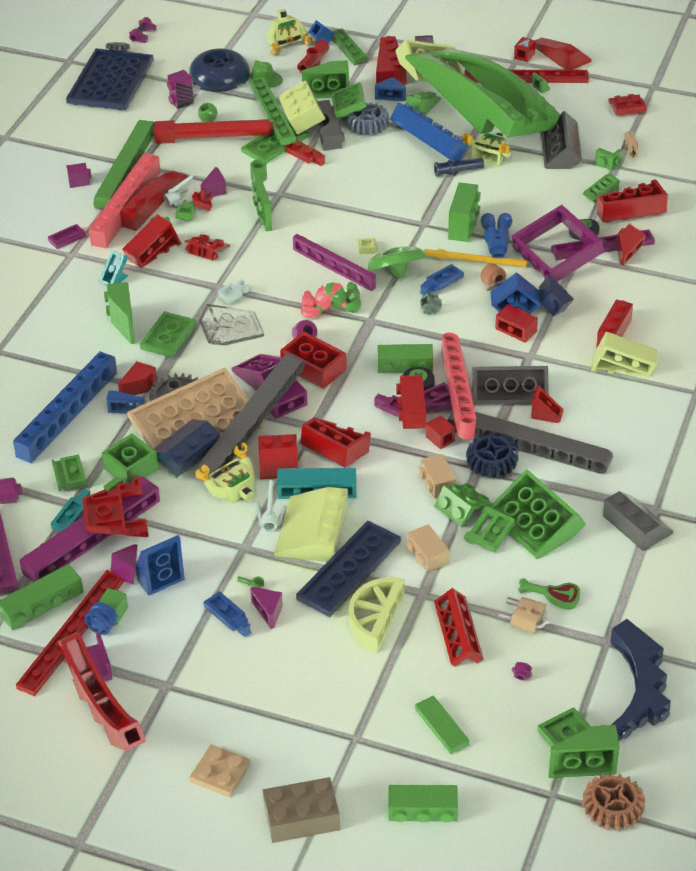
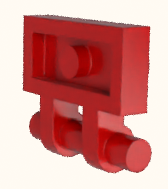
[608,94,647,116]

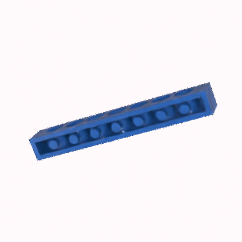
[13,351,117,464]

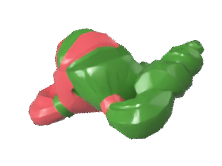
[301,282,361,318]

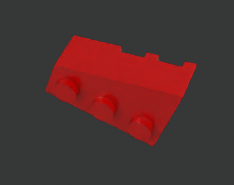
[122,214,182,268]

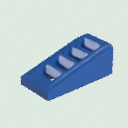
[106,390,145,414]

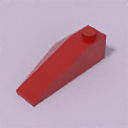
[536,37,592,70]

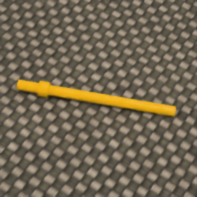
[424,249,527,267]

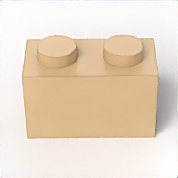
[418,453,457,499]
[406,524,449,572]

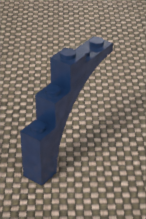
[610,619,671,741]

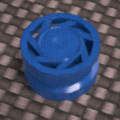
[84,602,118,635]

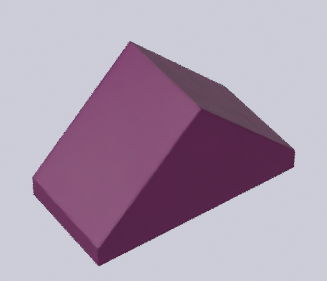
[200,167,227,197]
[110,544,138,584]
[250,587,283,629]

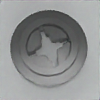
[106,42,130,52]

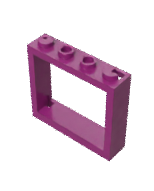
[511,204,604,282]

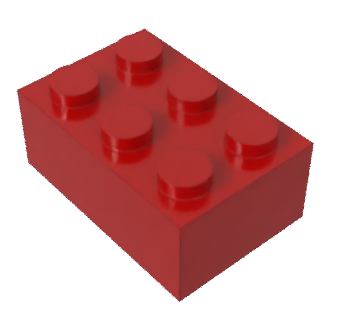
[280,331,347,389]

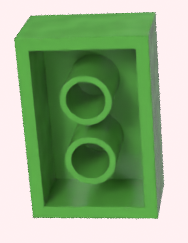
[448,182,481,242]

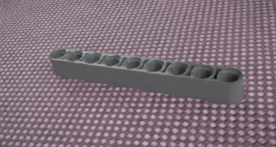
[195,353,305,475]
[447,411,613,474]

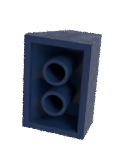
[153,419,220,478]

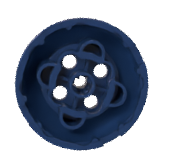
[189,48,250,92]

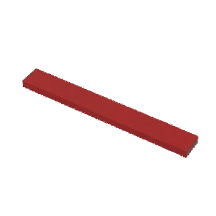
[464,69,589,83]
[16,570,125,697]

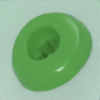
[368,246,427,279]

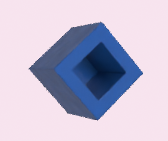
[308,20,335,44]

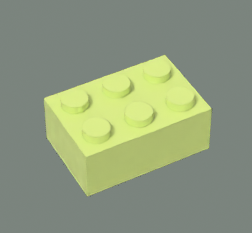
[278,81,325,135]

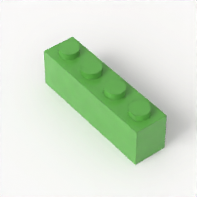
[0,564,84,630]

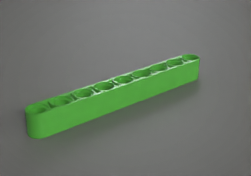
[93,120,155,209]

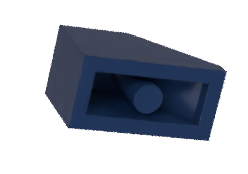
[539,274,574,316]

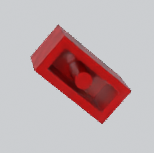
[495,304,538,343]

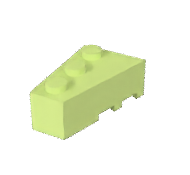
[591,332,658,377]

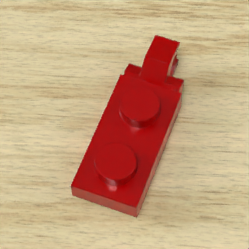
[285,139,325,166]

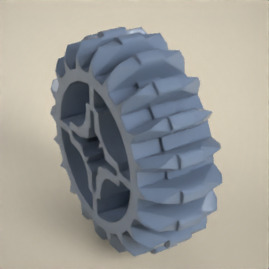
[346,102,389,136]

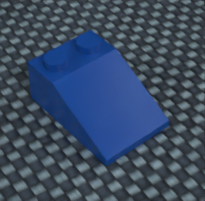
[135,535,185,596]

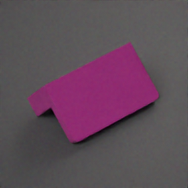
[87,633,113,682]

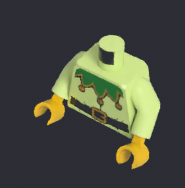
[266,9,314,55]
[462,133,511,166]
[196,443,255,503]

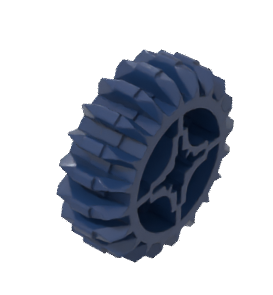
[466,433,519,479]

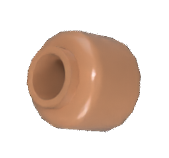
[480,264,506,287]

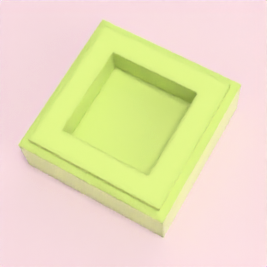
[358,238,377,254]

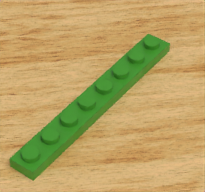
[249,76,296,145]

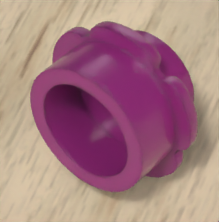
[511,662,532,681]

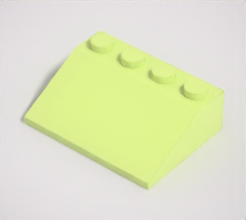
[395,40,464,82]
[274,487,348,562]

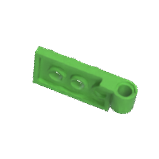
[250,159,272,232]

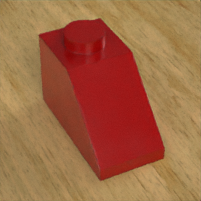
[616,224,646,266]
[118,361,158,395]

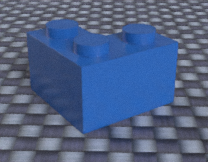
[490,272,542,314]

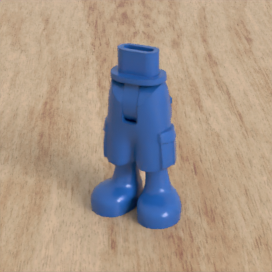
[481,213,513,258]

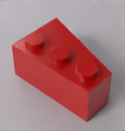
[300,417,371,468]

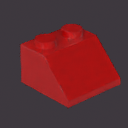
[258,434,298,480]

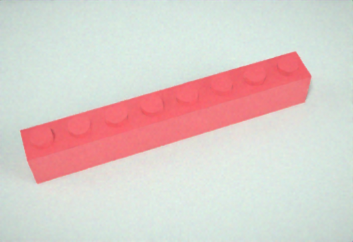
[89,153,161,249]

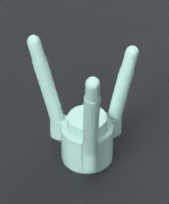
[163,175,194,207]
[255,480,287,532]

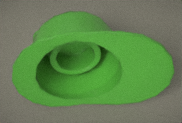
[249,60,283,87]

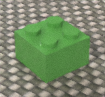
[102,433,159,484]

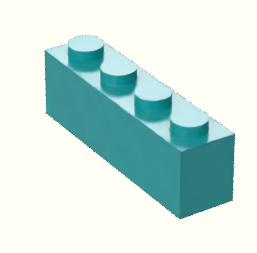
[277,468,357,499]

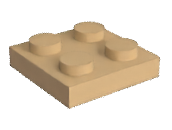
[189,744,251,798]

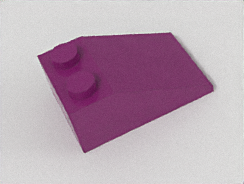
[231,354,283,391]

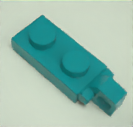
[50,489,91,532]

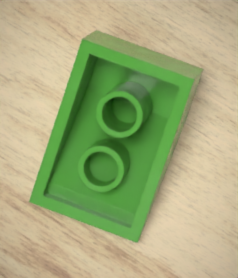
[302,60,349,98]
[104,282,135,344]
[548,725,620,778]

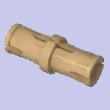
[624,131,639,158]

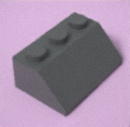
[603,491,674,551]

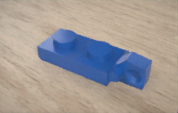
[420,264,464,296]
[203,591,251,637]

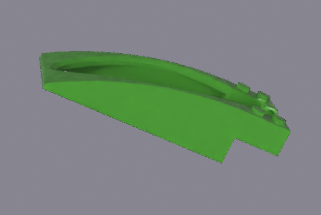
[405,49,560,138]

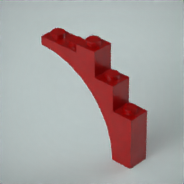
[58,632,146,751]

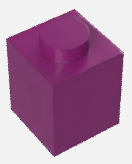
[66,162,92,188]

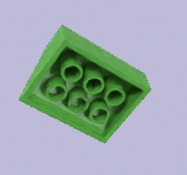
[490,469,586,559]

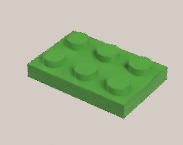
[331,82,366,118]
[140,311,197,358]

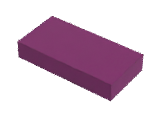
[48,224,86,249]

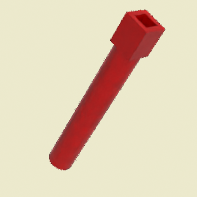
[154,119,273,144]

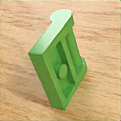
[464,506,515,553]

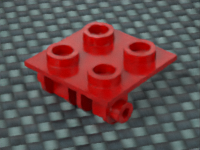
[184,234,230,261]

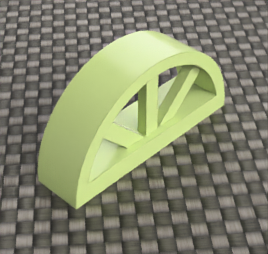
[349,577,405,653]

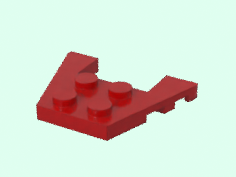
[82,477,149,538]

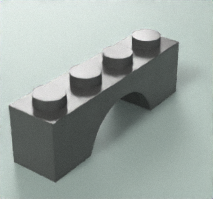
[317,100,345,151]

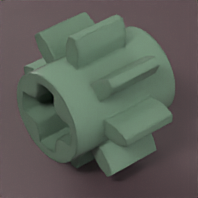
[420,292,442,315]

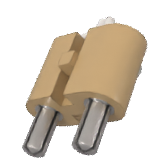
[499,597,551,634]

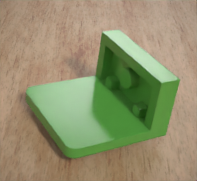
[434,483,492,527]

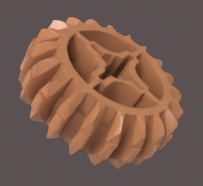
[582,772,645,831]

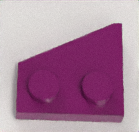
[424,382,453,411]

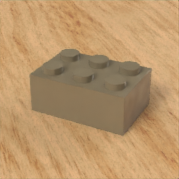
[262,777,340,843]

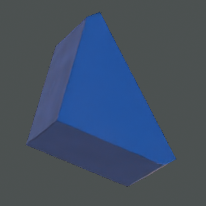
[375,77,406,101]

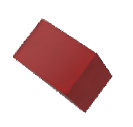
[531,385,564,423]

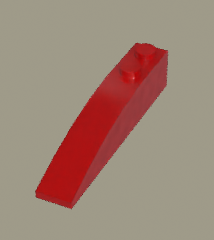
[120,171,187,231]

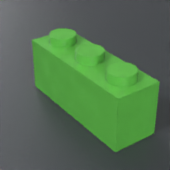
[377,344,433,373]
[388,785,458,822]

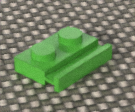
[51,454,87,491]

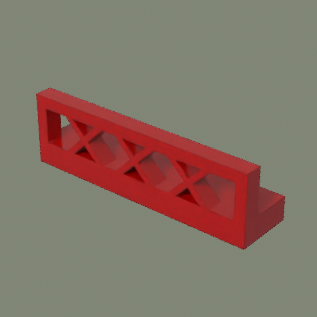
[434,588,484,667]

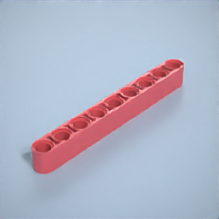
[441,332,476,440]

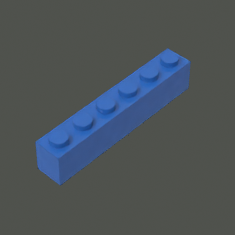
[389,102,468,161]

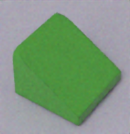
[532,73,550,93]

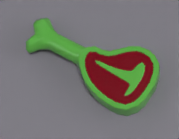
[518,578,580,610]

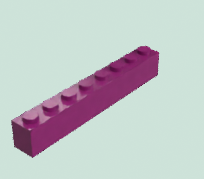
[19,476,160,582]

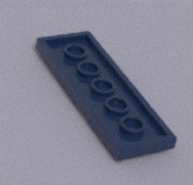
[296,520,401,617]

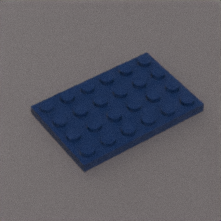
[66,48,154,110]

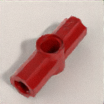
[297,40,330,74]

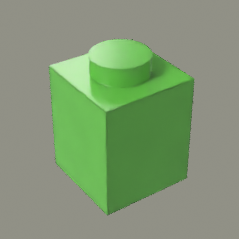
[99,588,128,625]

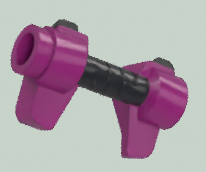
[129,17,157,43]

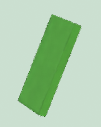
[241,121,309,163]

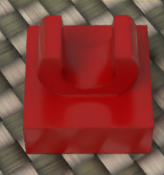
[192,189,213,211]

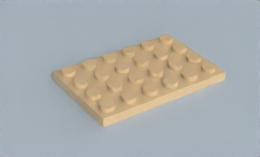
[127,367,265,472]

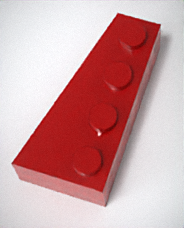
[376,36,407,85]
[597,179,668,222]

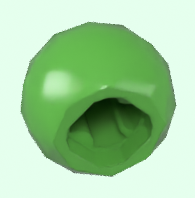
[198,103,218,122]

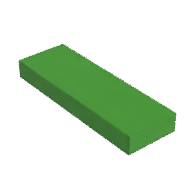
[415,695,469,754]

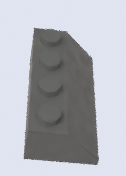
[541,111,582,169]
[472,366,549,404]

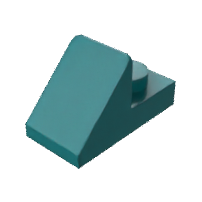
[98,249,128,286]

